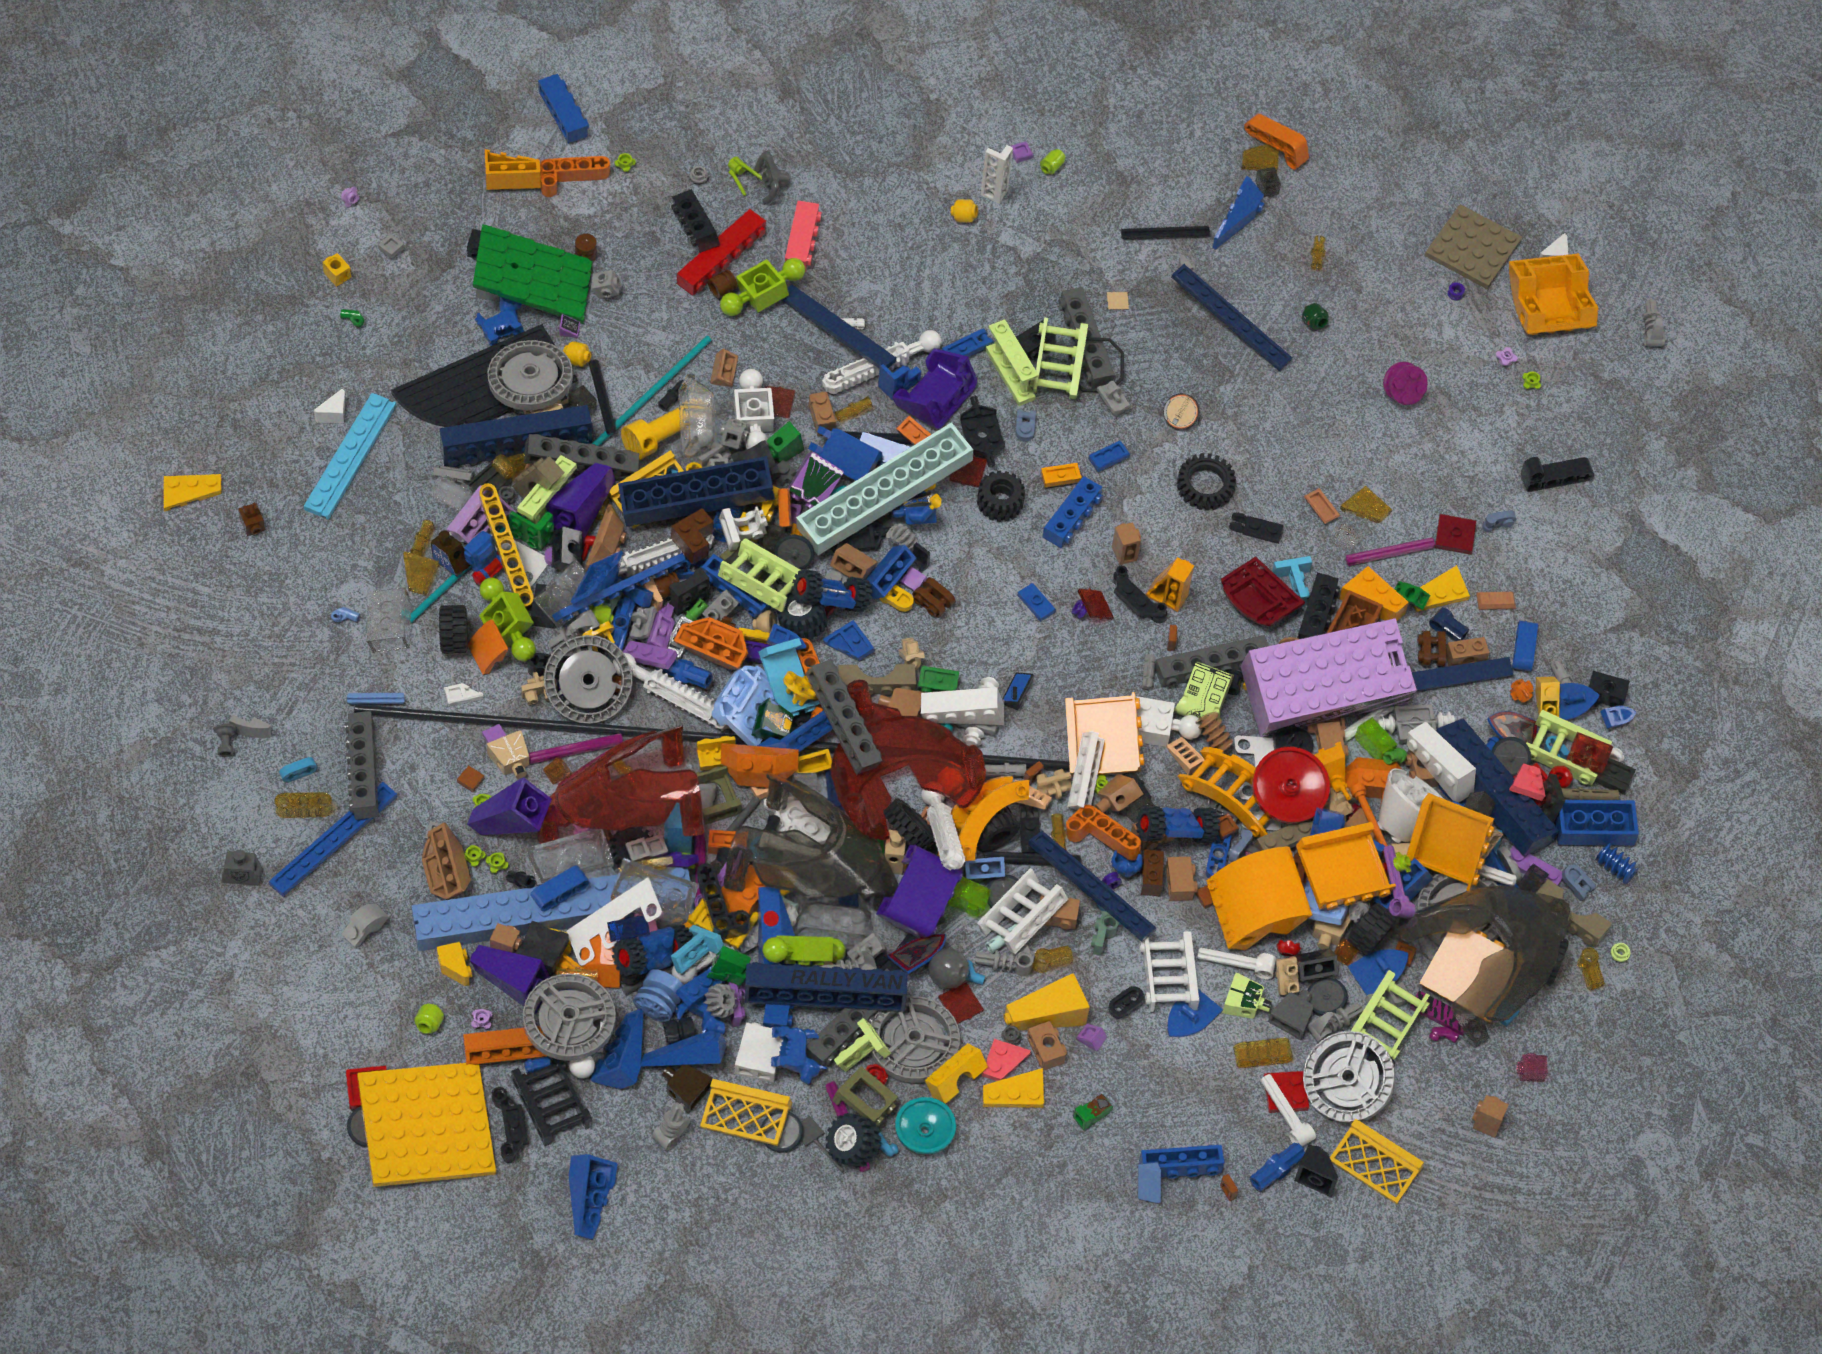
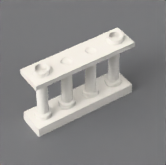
[977,868,1068,954]
[1139,931,1199,1012]

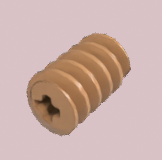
[1196,712,1233,751]

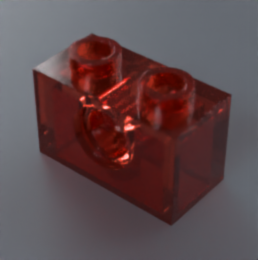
[1566,732,1613,773]

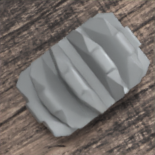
[886,523,918,552]
[704,983,738,1018]

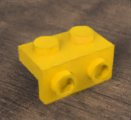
[696,736,736,771]

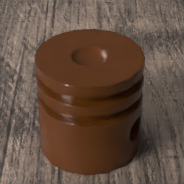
[575,233,597,262]
[708,270,738,299]
[653,571,680,599]

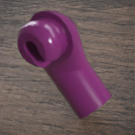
[1429,1027,1460,1043]

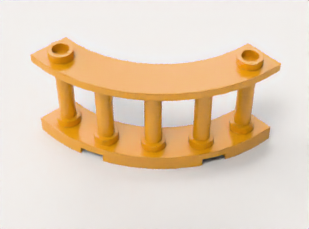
[1178,747,1271,837]
[938,776,1029,861]

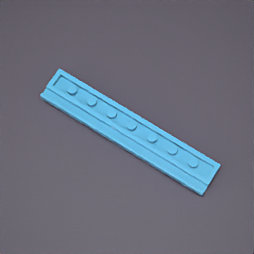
[304,393,396,520]

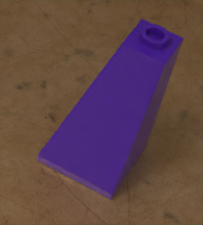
[545,463,615,539]
[467,777,552,835]
[470,945,550,1014]

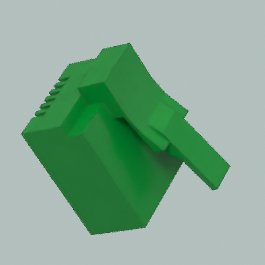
[707,946,751,986]

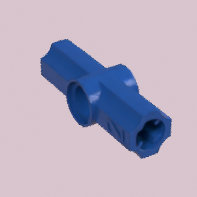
[611,597,636,650]
[656,659,713,688]
[1249,1142,1305,1191]

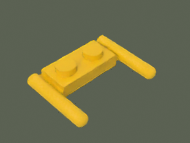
[687,891,758,949]

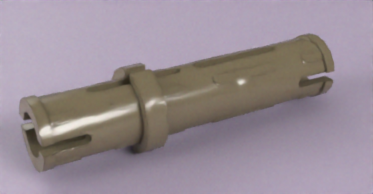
[1561,787,1619,800]

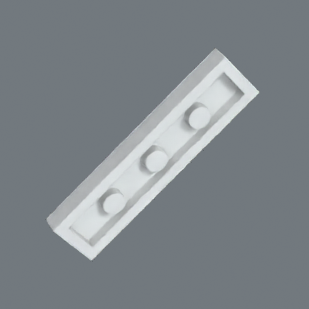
[980,145,1013,204]
[1067,731,1105,810]

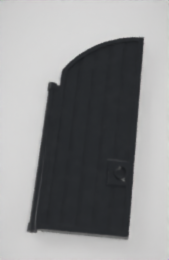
[391,324,578,427]

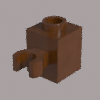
[238,502,265,536]

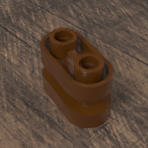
[912,577,956,618]
[1417,630,1446,667]

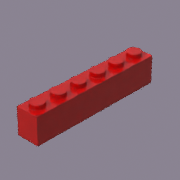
[677,209,766,296]

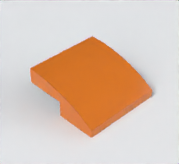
[778,488,792,527]
[468,619,508,675]

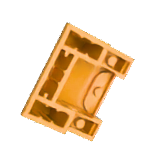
[1509,253,1598,335]
[1206,846,1312,950]

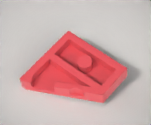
[1509,763,1546,801]
[982,1039,1031,1081]

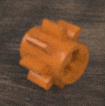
[1510,679,1534,703]

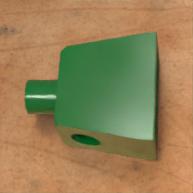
[766,421,804,463]

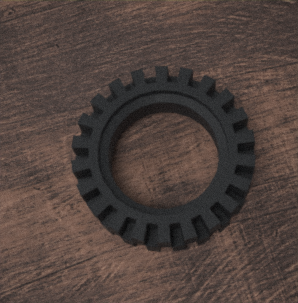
[1177,453,1236,511]
[883,798,936,851]

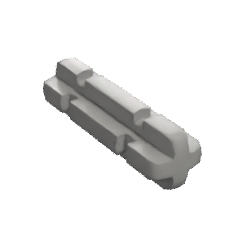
[1142,654,1155,690]

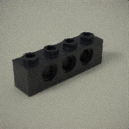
[671,189,720,253]
[1297,572,1341,639]

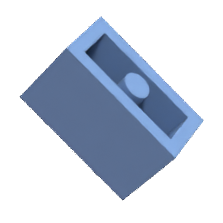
[963,857,1005,880]

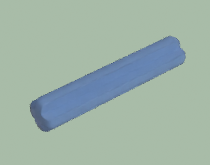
[347,693,405,704]

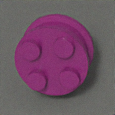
[1383,361,1428,405]

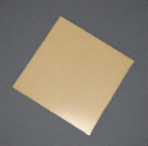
[1107,292,1129,309]

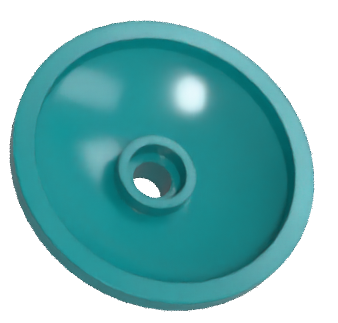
[895,1097,956,1154]

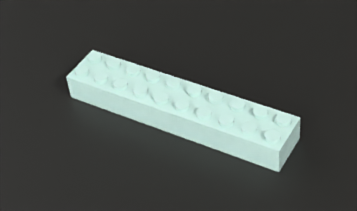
[796,422,973,555]

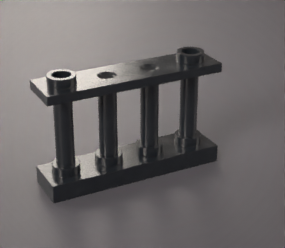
[511,1058,591,1147]

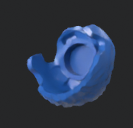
[1111,850,1143,877]

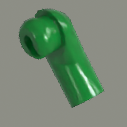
[340,309,364,327]

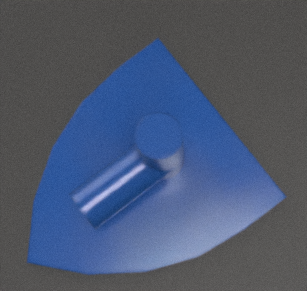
[1559,683,1600,720]

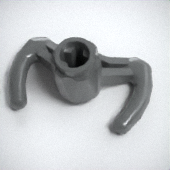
[754,151,789,204]

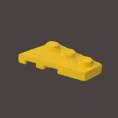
[164,474,221,512]
[1414,565,1470,612]
[983,1068,1044,1108]

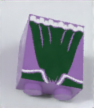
[788,452,844,509]

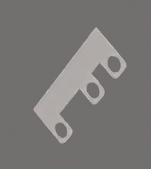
[450,528,548,586]
[1234,735,1281,830]
[566,877,662,966]

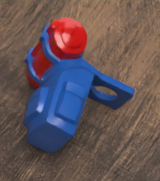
[464,531,510,586]

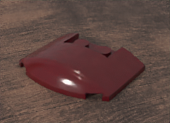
[1221,556,1305,627]

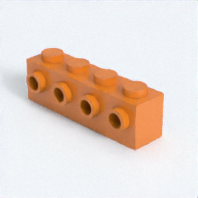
[463,1026,547,1065]

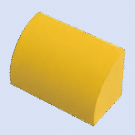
[793,749,834,778]

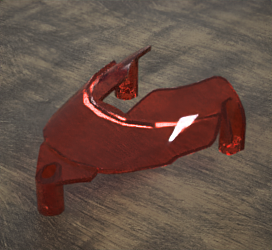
[831,679,986,840]
[537,725,704,847]

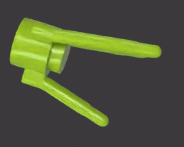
[728,156,762,196]

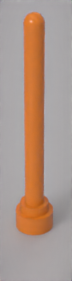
[1350,783,1388,857]

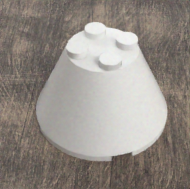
[1377,768,1444,843]

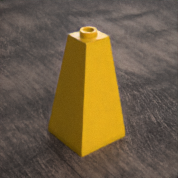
[1003,973,1090,1030]

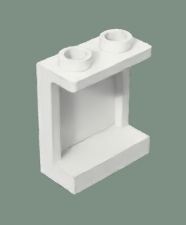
[734,1023,783,1083]

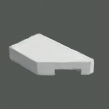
[444,683,484,707]

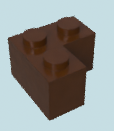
[671,508,714,565]

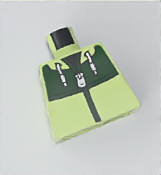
[1222,973,1272,1019]

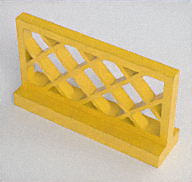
[608,450,684,529]
[700,1079,792,1146]
[1330,1118,1424,1205]

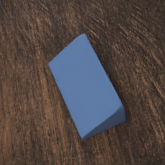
[1138,1162,1161,1203]

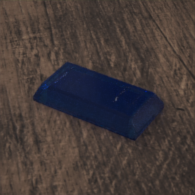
[607,915,650,942]

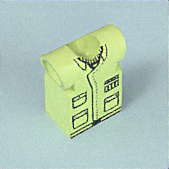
[1174,662,1234,719]

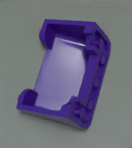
[892,348,977,429]

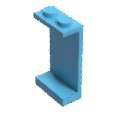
[759,638,820,717]

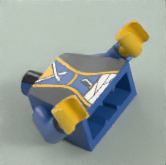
[892,483,942,525]

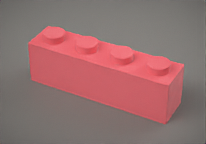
[785,201,822,272]

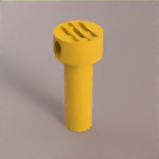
[621,399,706,461]

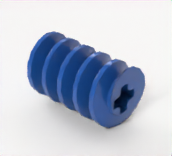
[1595,842,1639,884]

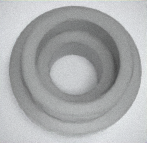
[690,166,708,183]

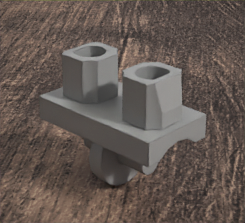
[1097,381,1130,416]
[696,441,731,468]
[702,589,740,620]
[630,606,657,642]
[847,932,886,960]

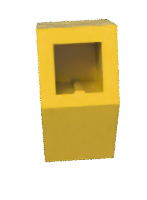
[1535,676,1560,717]
[437,942,472,986]

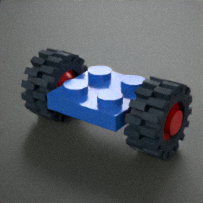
[792,569,872,613]
[1136,806,1220,843]
[612,924,693,976]

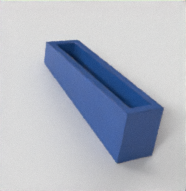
[614,576,654,607]

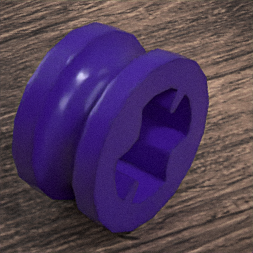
[1448,282,1465,301]
[1071,599,1089,619]
[1102,872,1122,890]

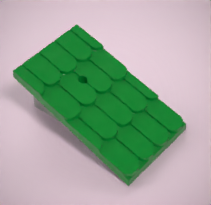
[473,224,592,324]

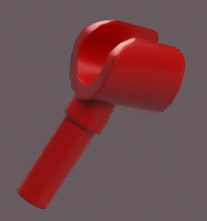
[581,536,596,561]

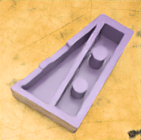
[446,486,515,544]

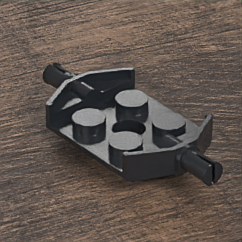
[960,396,1005,467]
[830,520,891,553]

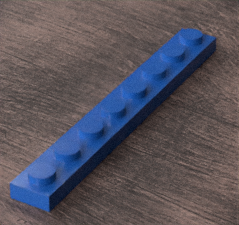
[552,553,686,622]
[269,782,397,897]

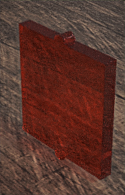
[764,385,795,419]
[949,455,987,488]
[1077,588,1114,620]
[938,982,984,1024]

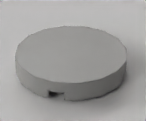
[1497,846,1522,883]

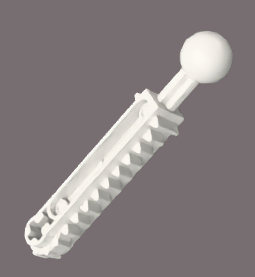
[822,330,942,394]
[618,534,714,577]
[612,653,729,731]
[921,782,965,870]
[672,903,799,985]

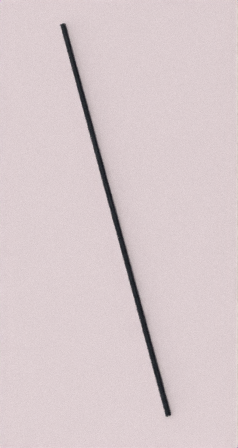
[354,704,1070,771]

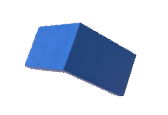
[878,364,921,401]

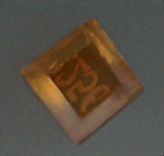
[543,757,573,785]
[1334,938,1359,966]

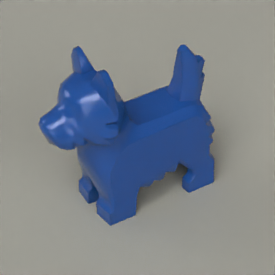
[475,296,524,346]
[675,976,726,1034]
[771,1026,827,1085]

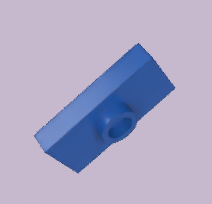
[1088,440,1130,472]
[1017,583,1056,622]

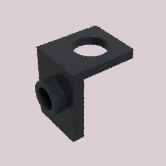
[905,542,930,574]

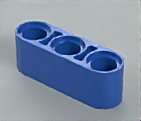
[1512,620,1538,672]
[530,865,590,912]

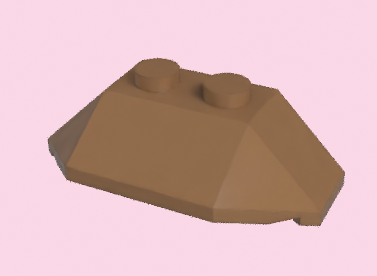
[585,504,627,572]
[422,823,471,900]

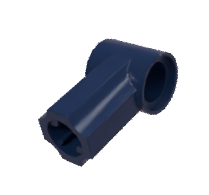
[1429,607,1469,641]

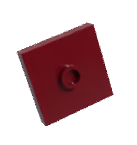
[1434,514,1477,555]

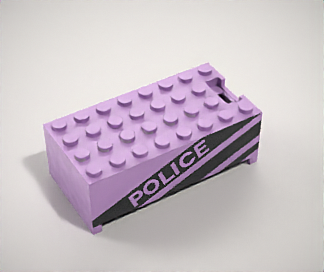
[1240,618,1417,737]

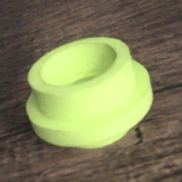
[1611,943,1631,962]

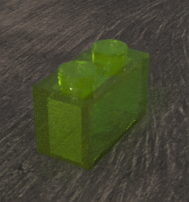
[1355,717,1397,760]
[947,876,991,917]

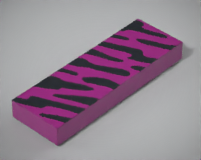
[1409,990,1472,1036]

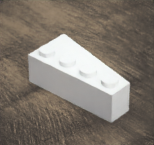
[921,687,1004,725]
[1407,722,1476,803]

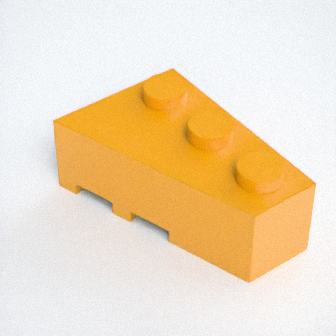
[485,149,541,190]
[1145,557,1194,612]
[1339,566,1409,621]
[1314,741,1346,787]

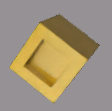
[323,253,351,287]

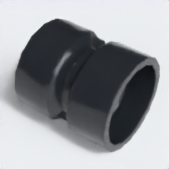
[663,1017,696,1045]

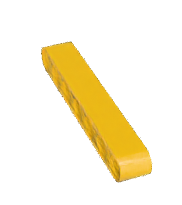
[479,483,534,610]

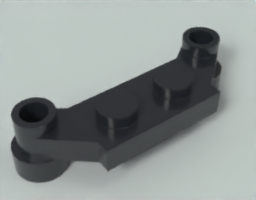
[1113,565,1167,624]
[491,1087,528,1163]

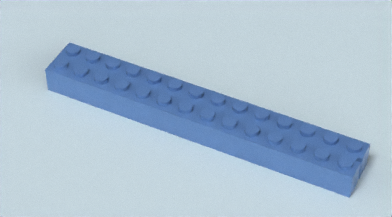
[412,867,694,951]

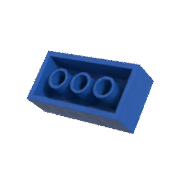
[1555,800,1639,846]

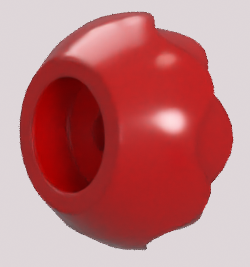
[1548,766,1573,788]
[1276,940,1301,957]
[864,1064,888,1087]

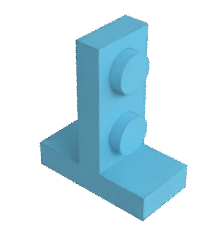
[1272,556,1312,607]
[671,925,724,974]

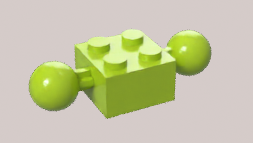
[720,258,805,316]
[479,577,536,662]
[762,935,846,965]

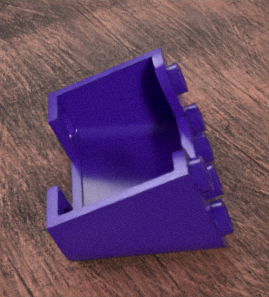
[876,845,963,937]

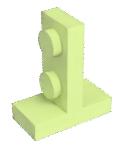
[834,1018,891,1072]

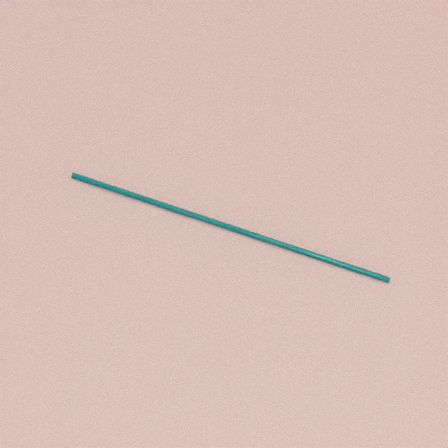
[406,335,712,624]

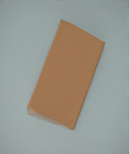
[710,348,738,387]

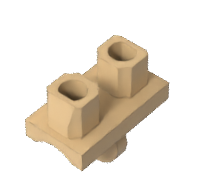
[898,638,925,670]
[521,672,557,705]
[1037,769,1072,799]
[1323,787,1353,822]
[1276,956,1299,995]

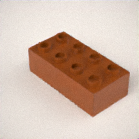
[1326,590,1383,634]

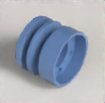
[633,969,683,1022]

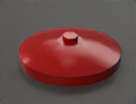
[1252,747,1330,824]

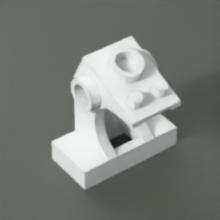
[719,507,768,551]

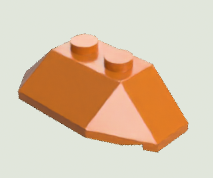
[673,617,748,669]
[721,743,799,788]
[1345,757,1403,799]
[721,865,784,924]
[581,917,625,988]

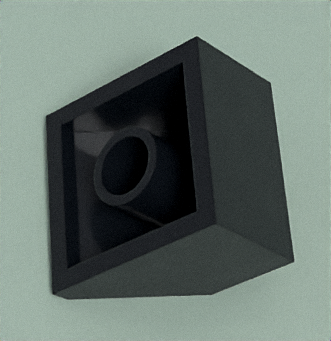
[1294,1144,1339,1197]

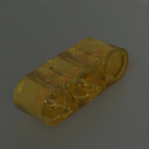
[274,792,333,818]
[1233,1038,1293,1068]

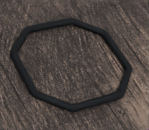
[1068,337,1124,392]

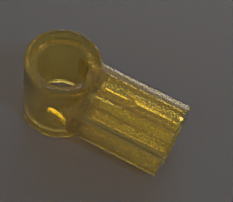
[492,453,527,479]
[1032,945,1073,973]
[1577,947,1605,990]

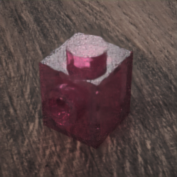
[1517,1053,1548,1082]

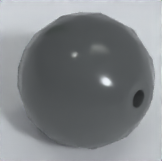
[928,948,969,989]

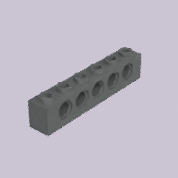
[1059,287,1115,389]
[524,434,639,480]
[1155,635,1269,688]
[806,659,882,775]
[345,711,379,820]
[806,969,889,1066]

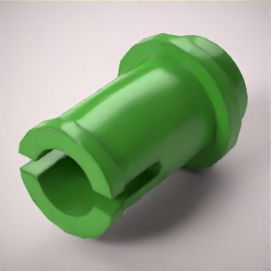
[685,598,709,621]
[1383,748,1407,764]

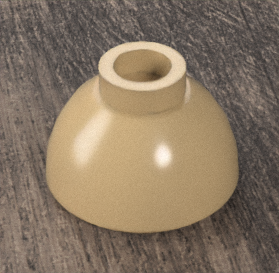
[753,610,776,633]

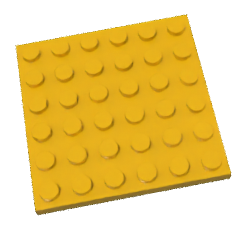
[357,1063,496,1187]

